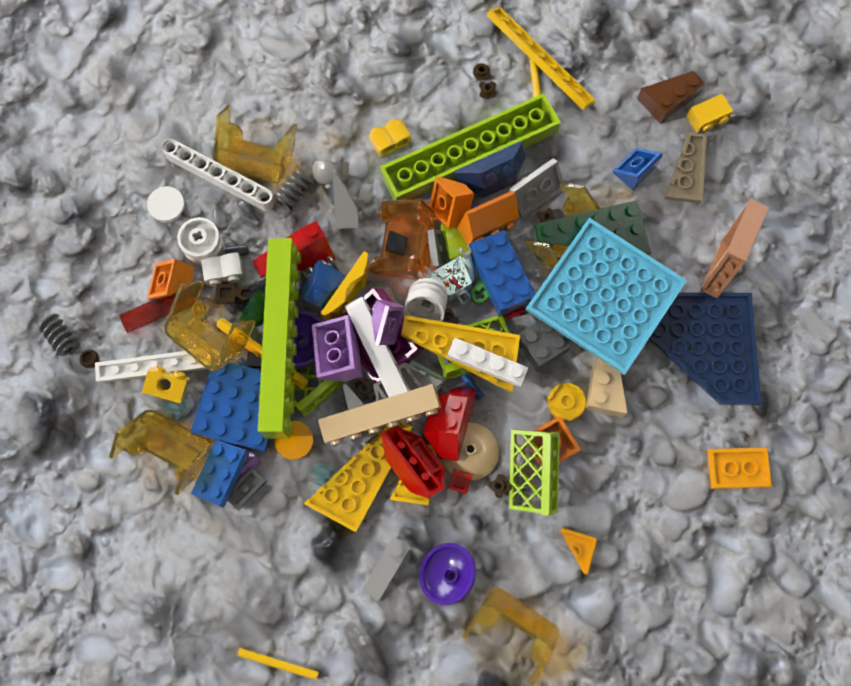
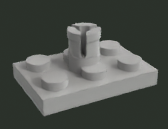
[509,158,565,219]

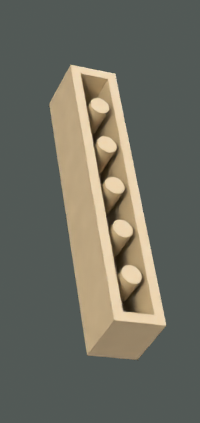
[318,384,442,446]

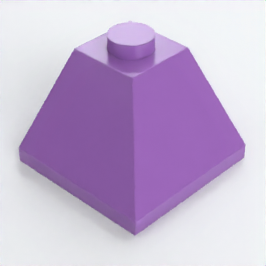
[372,300,405,345]

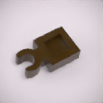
[216,284,250,304]

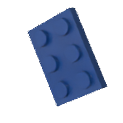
[191,440,250,508]

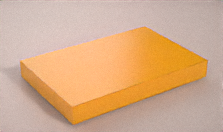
[707,448,772,489]

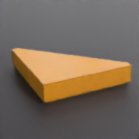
[560,527,597,575]

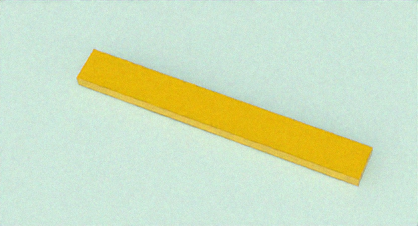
[486,6,596,110]

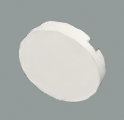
[147,186,185,223]

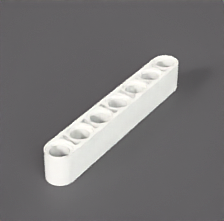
[161,139,275,211]
[345,296,421,425]

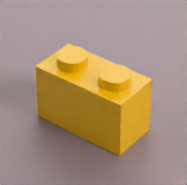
[687,94,733,133]

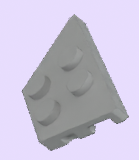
[373,362,442,401]

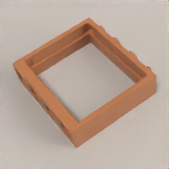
[700,199,769,298]

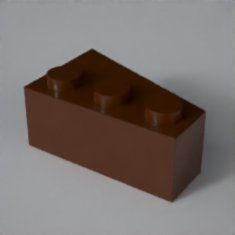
[637,71,705,124]

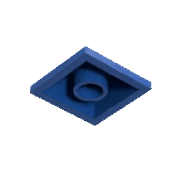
[300,260,347,309]

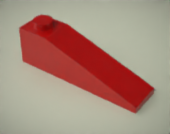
[252,220,336,278]

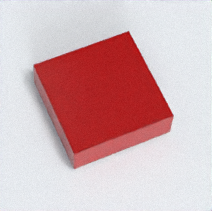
[448,469,473,494]

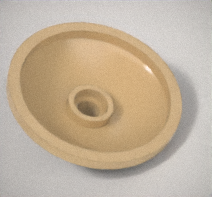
[441,422,499,481]

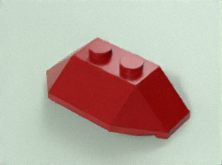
[423,387,477,462]
[381,426,445,499]

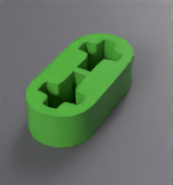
[470,279,489,305]

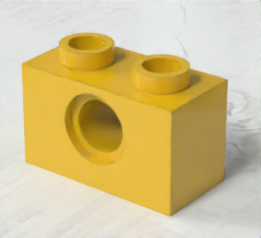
[142,366,190,403]

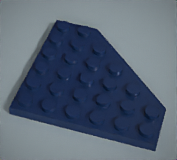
[649,292,761,405]

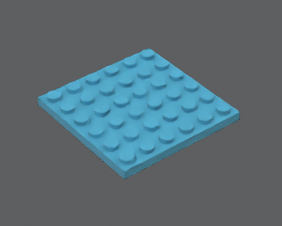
[526,218,687,375]

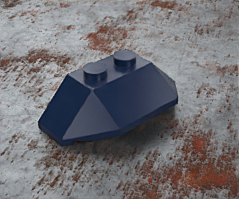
[455,141,525,198]

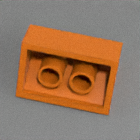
[457,190,519,246]

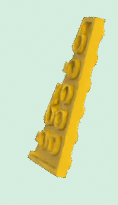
[401,315,520,393]
[303,421,413,532]

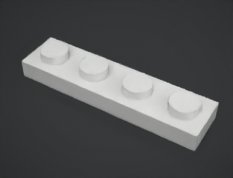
[447,338,528,387]

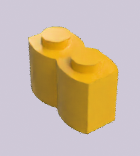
[369,118,411,157]

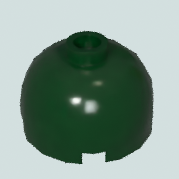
[238,288,265,327]

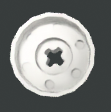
[404,278,448,321]

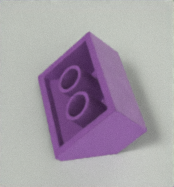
[312,315,363,381]

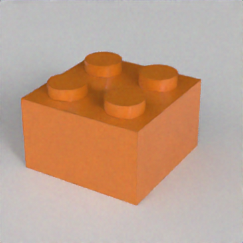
[524,416,581,467]

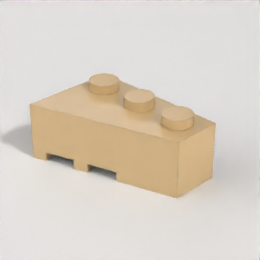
[585,356,627,418]

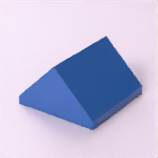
[613,148,663,190]

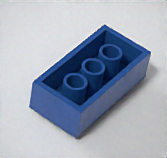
[469,230,535,317]

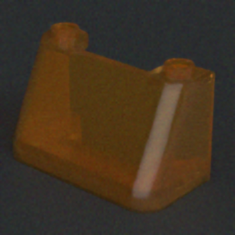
[370,199,436,280]

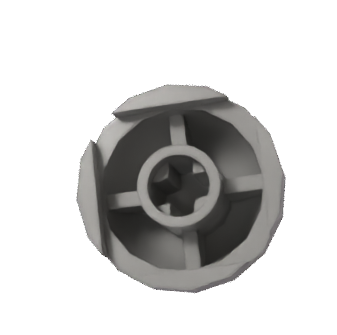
[312,161,349,189]

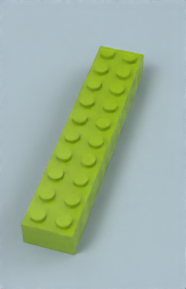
[380,93,561,206]
[258,238,301,439]

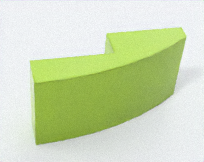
[440,223,467,260]

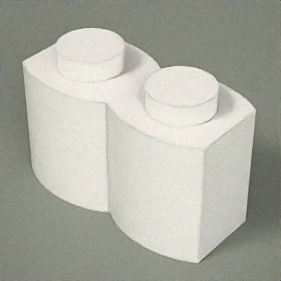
[201,253,244,287]

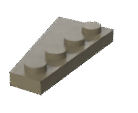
[665,132,707,204]

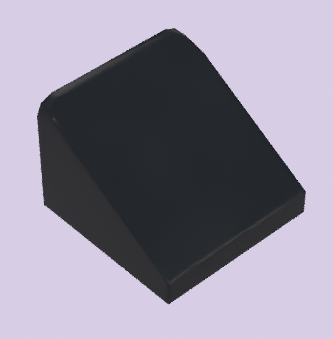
[385,230,408,256]
[246,351,262,368]

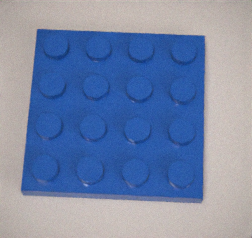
[190,359,270,453]

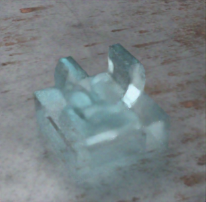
[162,400,189,421]
[310,462,335,486]

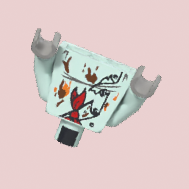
[418,244,474,305]

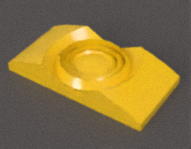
[321,251,370,322]

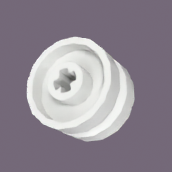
[177,217,224,265]

